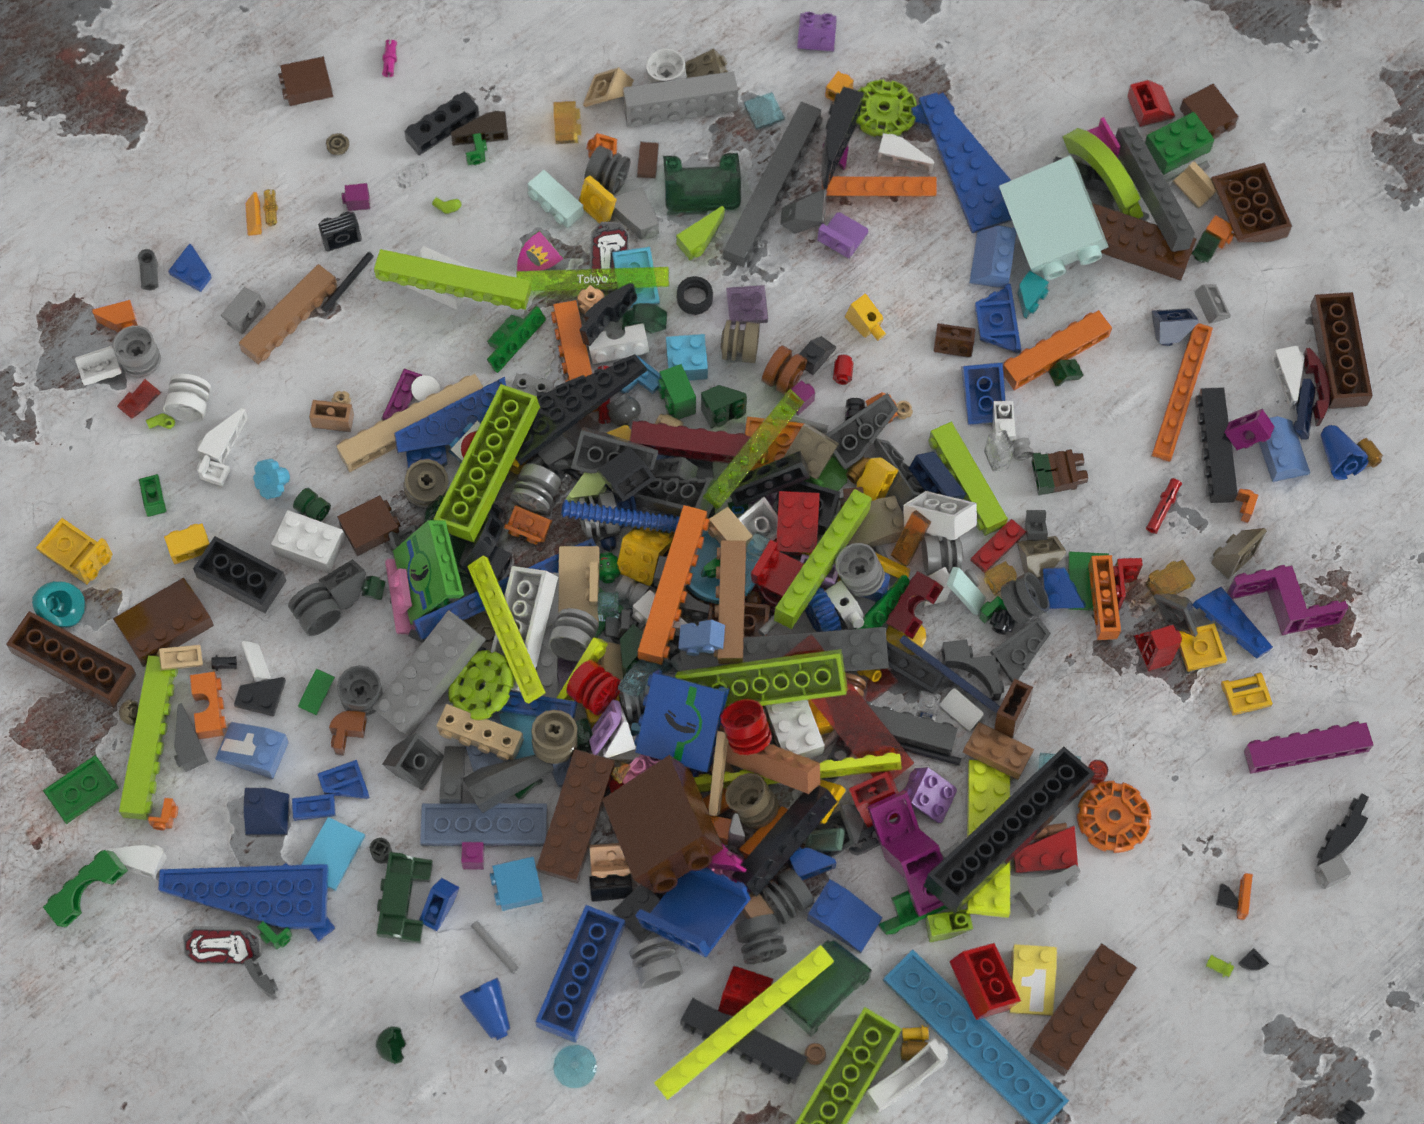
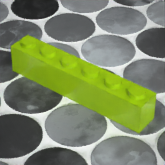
[928,421,1008,536]

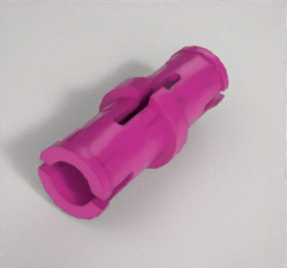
[382,39,397,77]

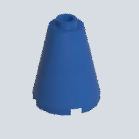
[1320,425,1369,480]
[460,978,510,1040]

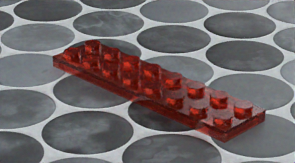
[782,634,914,780]

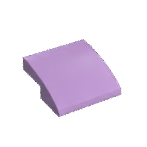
[589,700,622,755]

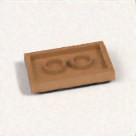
[963,722,1034,780]

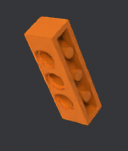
[1088,555,1121,640]

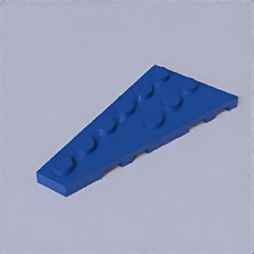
[394,376,506,453]

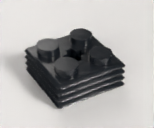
[318,212,362,252]

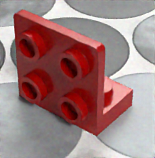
[751,539,804,597]
[1113,558,1143,610]
[718,966,773,1016]

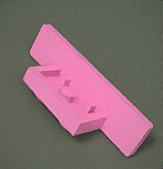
[385,559,416,635]

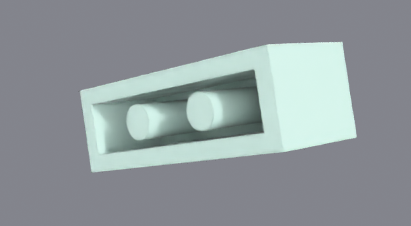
[527,170,584,228]

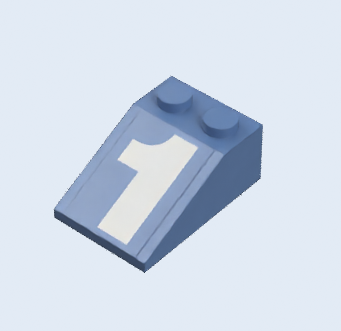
[215,722,289,779]

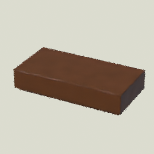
[637,142,659,179]

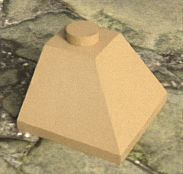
[583,67,634,107]

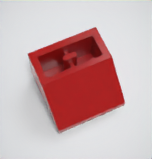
[1127,80,1175,127]
[849,772,898,828]

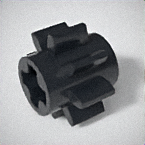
[989,610,1016,635]

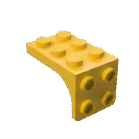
[617,513,674,586]
[36,518,113,585]

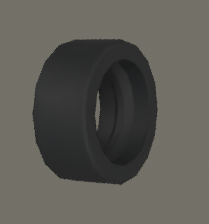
[677,276,713,315]

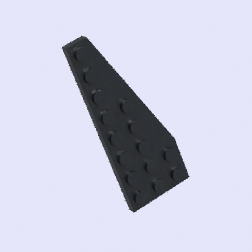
[515,354,647,465]

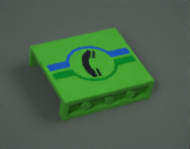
[393,520,464,625]

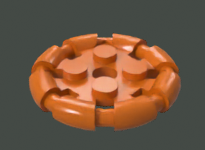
[1077,781,1152,853]

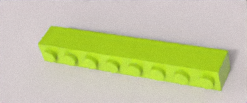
[374,249,531,310]
[774,489,872,630]
[119,655,178,820]

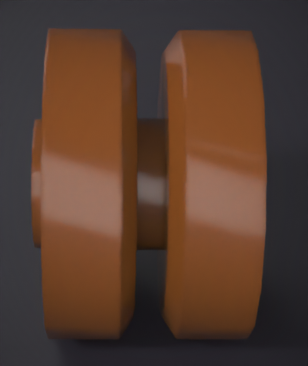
[761,345,807,395]

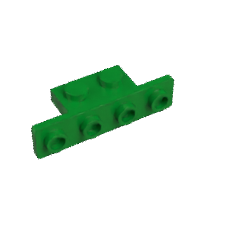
[487,306,546,373]
[854,575,910,629]
[879,889,948,935]

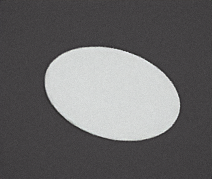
[411,375,440,402]

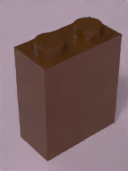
[278,56,333,106]
[1180,83,1239,139]
[337,495,401,556]
[994,678,1033,738]

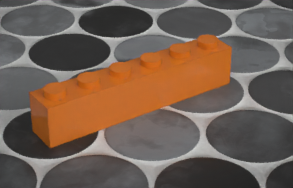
[822,176,937,196]
[551,300,599,412]
[1003,310,1112,391]

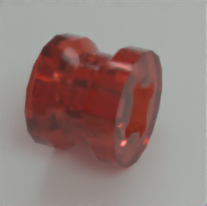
[1088,760,1109,784]

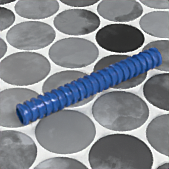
[561,499,680,534]

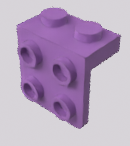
[797,12,837,51]
[817,212,868,259]
[902,767,957,823]

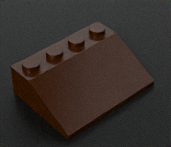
[1211,162,1292,242]
[113,577,214,667]

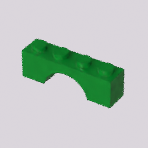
[43,850,128,928]

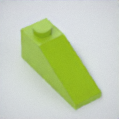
[676,206,725,260]

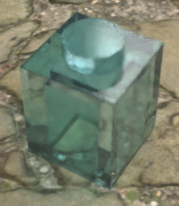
[598,592,620,621]

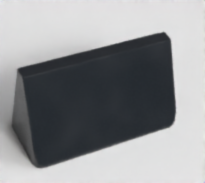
[589,873,633,902]

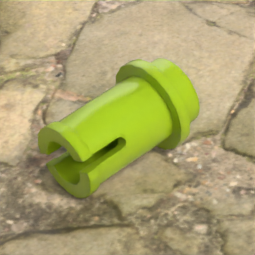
[1206,954,1235,977]

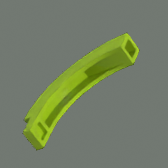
[1062,128,1144,219]

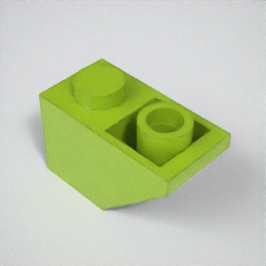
[925,909,973,942]

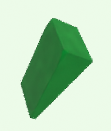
[139,474,167,517]

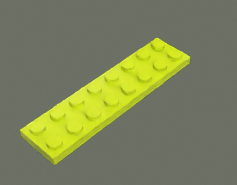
[966,760,1010,918]

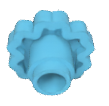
[253,458,290,499]

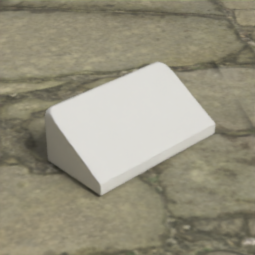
[241,641,271,682]
[939,688,984,732]

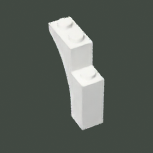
[866,1039,948,1113]

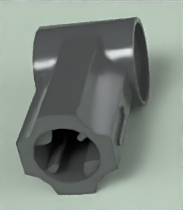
[138,249,159,291]

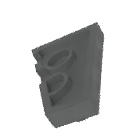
[990,617,1051,682]

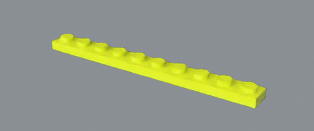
[694,753,902,792]
[654,945,834,1100]

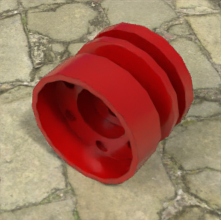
[566,660,622,715]
[721,699,772,755]

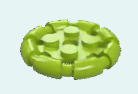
[856,79,917,137]
[448,650,514,720]

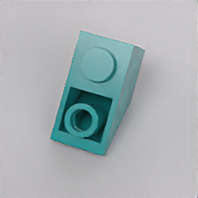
[1017,270,1049,319]

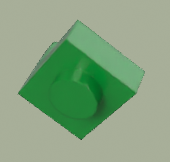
[466,133,488,165]
[979,596,1008,624]
[257,921,292,950]

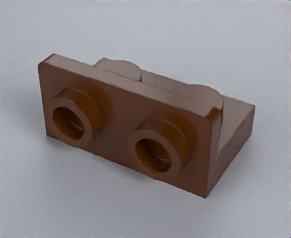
[933,323,976,357]

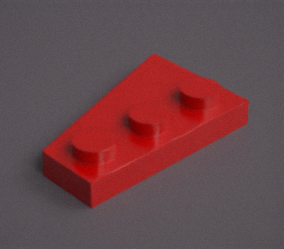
[1014,825,1078,873]

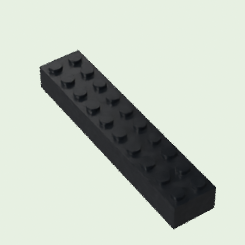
[923,747,1095,914]

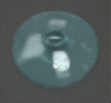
[554,1045,597,1088]

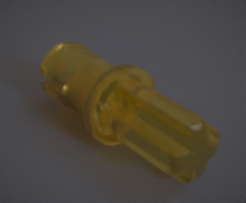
[263,189,278,226]

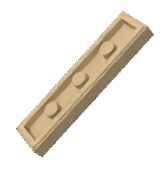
[708,731,728,816]

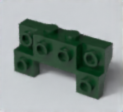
[376,852,433,944]

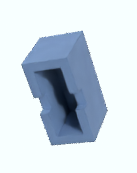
[678,620,725,656]

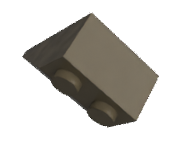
[847,496,910,547]
[1211,528,1267,579]

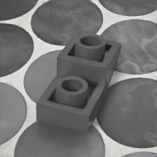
[243,958,278,1000]

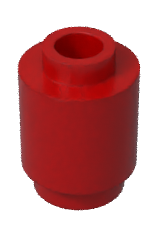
[833,355,854,385]

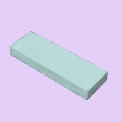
[947,567,986,615]

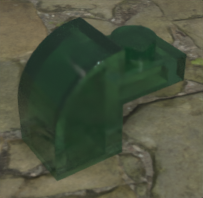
[622,303,667,334]

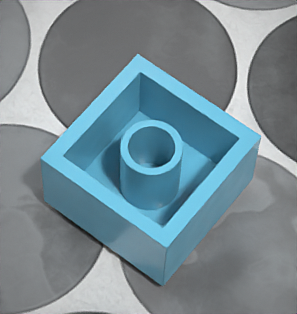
[666,334,708,381]

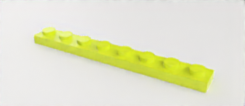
[467,556,545,704]

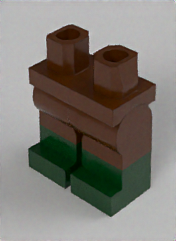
[1031,449,1088,496]

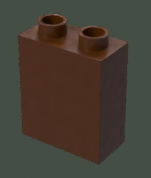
[602,755,724,893]

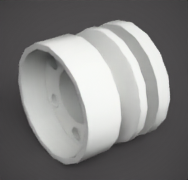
[646,48,687,84]
[163,374,211,422]

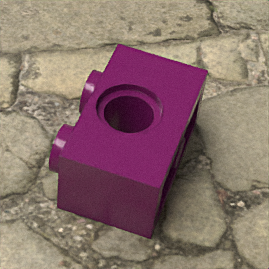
[1224,409,1275,450]

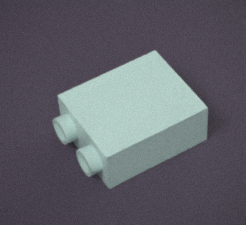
[999,155,1109,280]

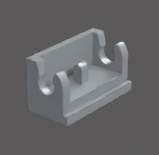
[221,287,266,334]

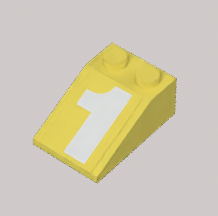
[1010,944,1057,1016]

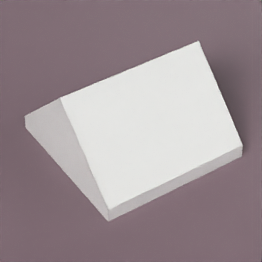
[602,707,636,758]

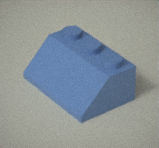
[969,225,1017,288]
[1259,416,1310,482]

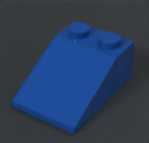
[961,363,1006,425]
[807,879,883,953]

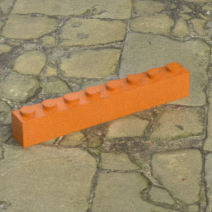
[638,505,710,665]

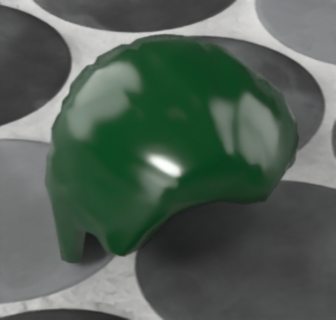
[376,1026,406,1064]

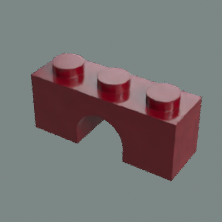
[886,571,944,639]

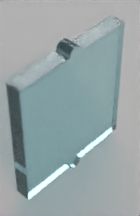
[744,92,785,130]

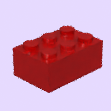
[777,491,820,556]
[949,943,1021,1020]

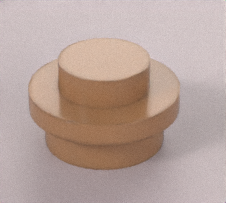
[804,1043,826,1065]

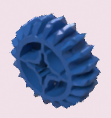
[805,587,841,632]

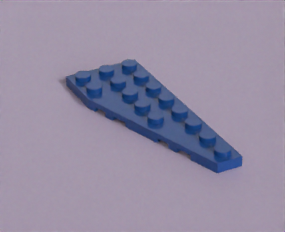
[918,92,1012,234]
[158,864,329,929]

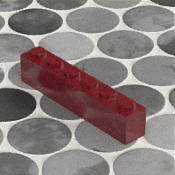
[630,420,751,466]

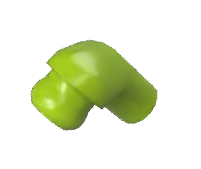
[432,197,461,214]
[146,413,175,429]

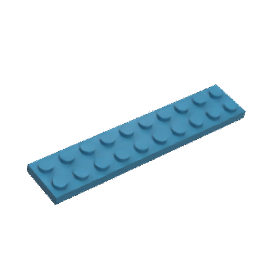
[883,950,1069,1124]

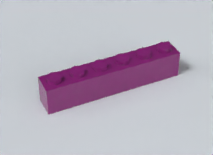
[1244,721,1373,774]

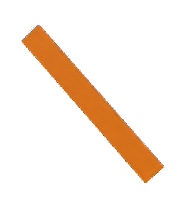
[1152,323,1213,462]

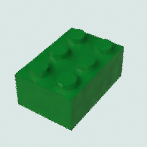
[1145,112,1215,175]

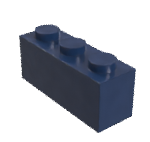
[908,451,966,500]

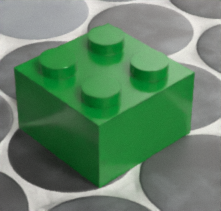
[657,364,696,420]

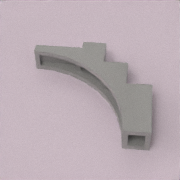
[942,842,1080,917]

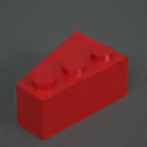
[1134,625,1182,671]

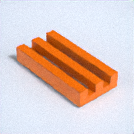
[1236,873,1253,920]

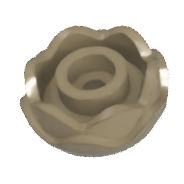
[326,133,349,156]
[119,699,138,725]

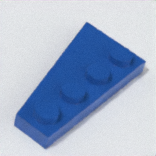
[1192,587,1273,659]

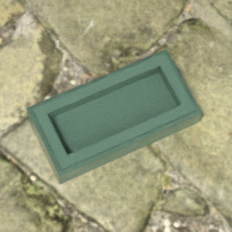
[805,828,845,852]

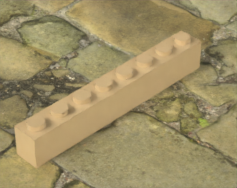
[336,374,483,472]

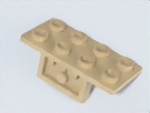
[558,546,600,624]

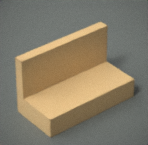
[1173,161,1216,208]
[156,645,203,670]

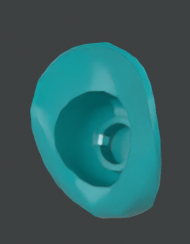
[32,581,85,627]

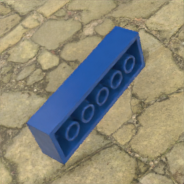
[535,905,625,1043]

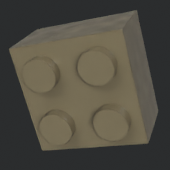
[784,423,839,479]

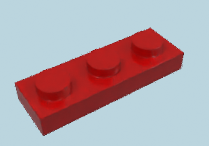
[970,519,1026,573]

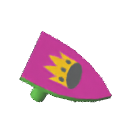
[517,230,564,272]

